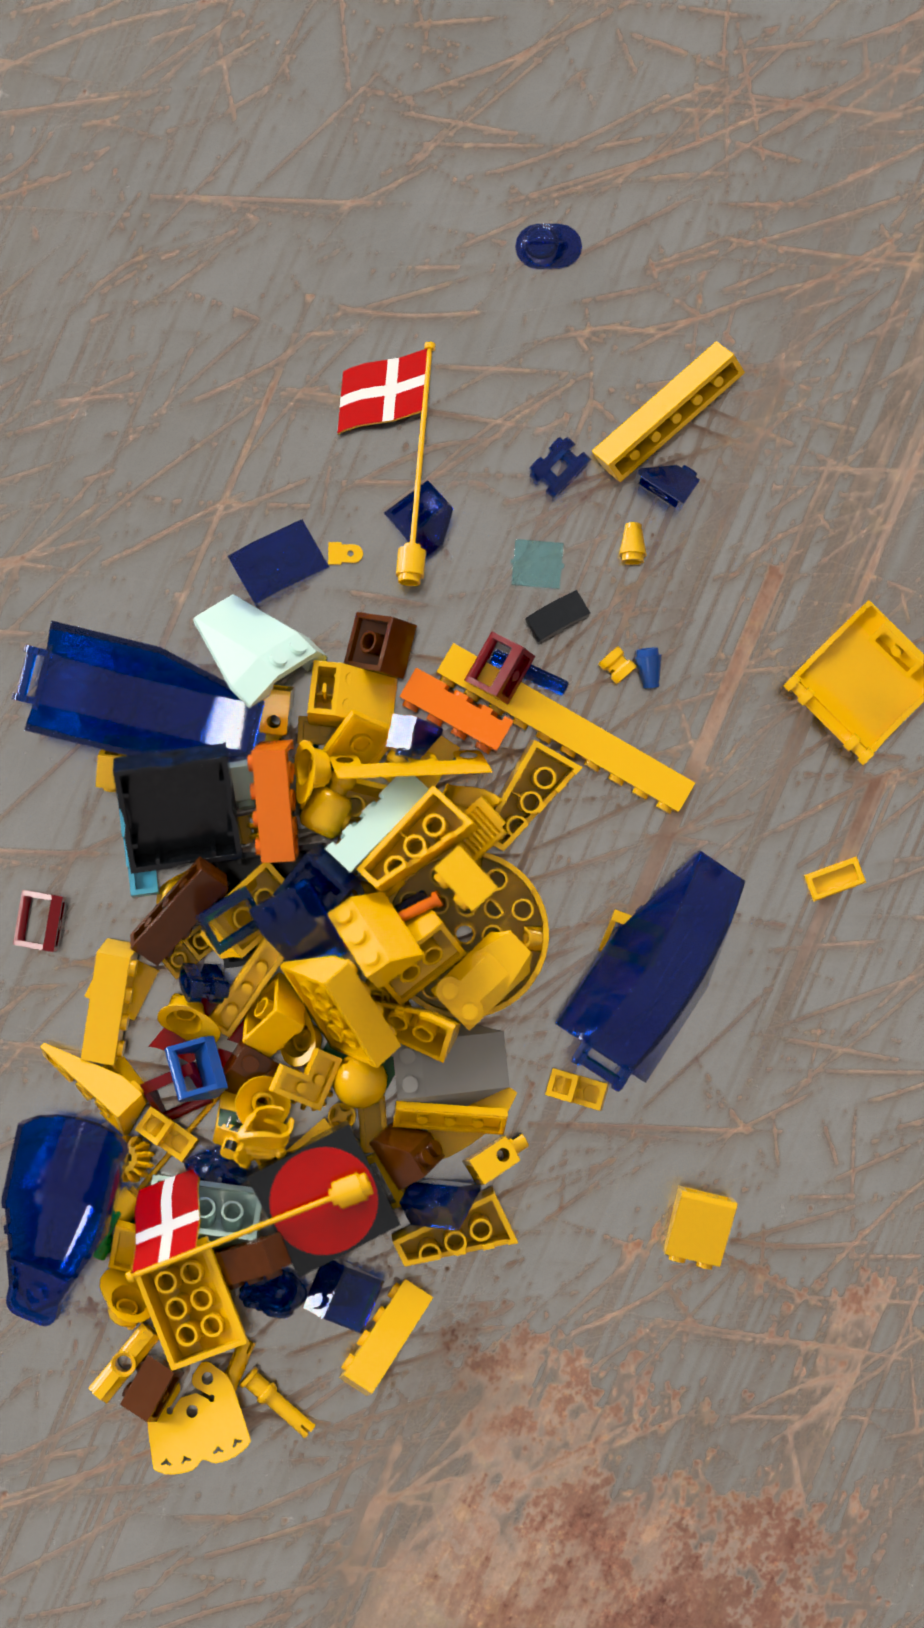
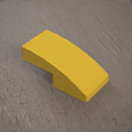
[545,1068,610,1111]
[135,1106,200,1163]

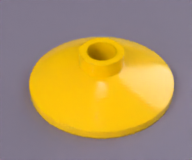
[235,1076,291,1123]

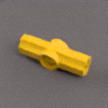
[88,1322,159,1403]

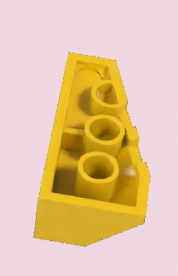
[373,1000,461,1063]

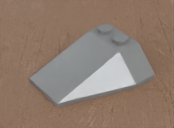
[393,1021,509,1106]

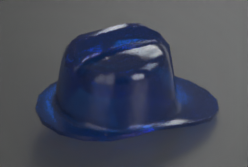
[515,224,582,268]

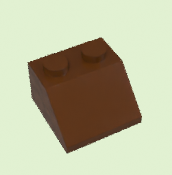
[344,612,417,679]
[223,1039,288,1104]
[369,1122,445,1191]

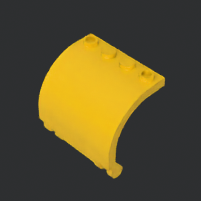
[783,600,924,765]

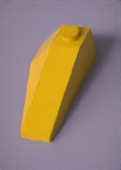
[40,1043,146,1136]

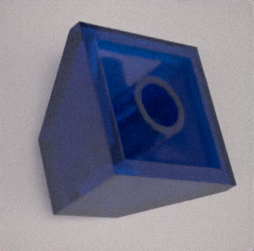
[634,465,700,511]
[384,480,453,557]

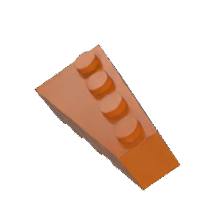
[399,668,513,755]
[247,739,299,863]

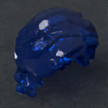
[184,1146,249,1185]
[239,1269,307,1319]

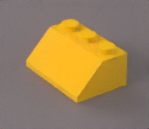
[327,891,425,989]
[384,908,467,1005]

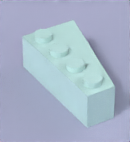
[326,776,429,874]

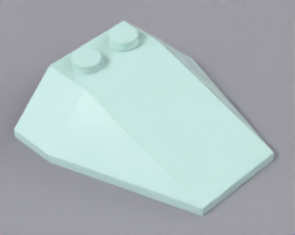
[193,594,328,708]

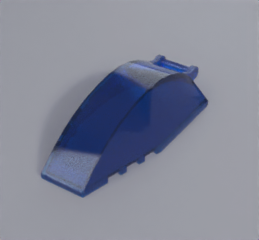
[12,621,265,757]
[555,850,745,1092]

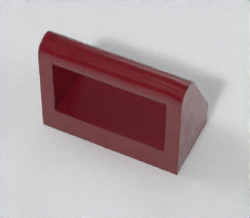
[464,631,535,705]
[13,890,67,952]
[140,1061,213,1120]

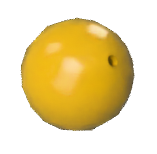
[332,1056,388,1109]

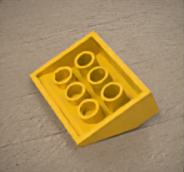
[279,956,401,1068]
[131,1236,249,1371]

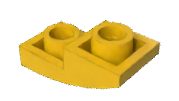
[162,923,213,980]

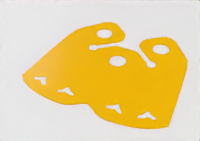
[147,1361,251,1474]

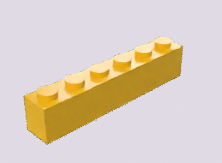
[592,341,745,483]

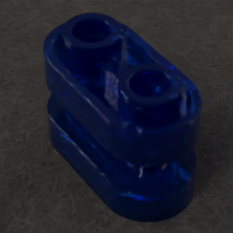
[529,437,592,500]
[179,963,229,1004]

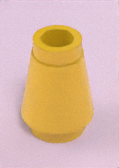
[619,522,647,565]

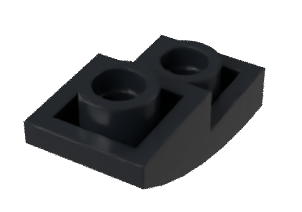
[525,590,590,642]

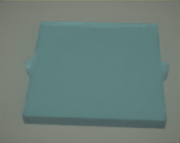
[511,539,564,589]

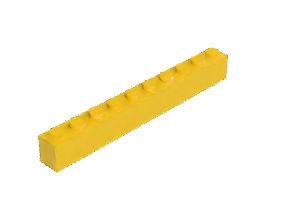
[437,643,695,814]

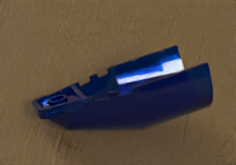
[1,1114,129,1326]

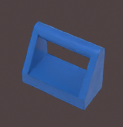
[164,1036,228,1102]

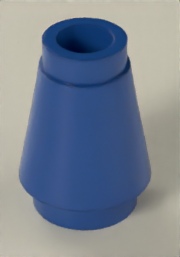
[634,647,662,689]

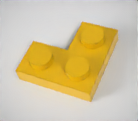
[268,1047,342,1111]

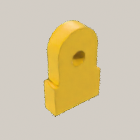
[328,542,363,565]

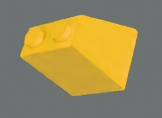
[663,1185,738,1270]

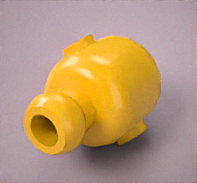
[300,770,356,839]

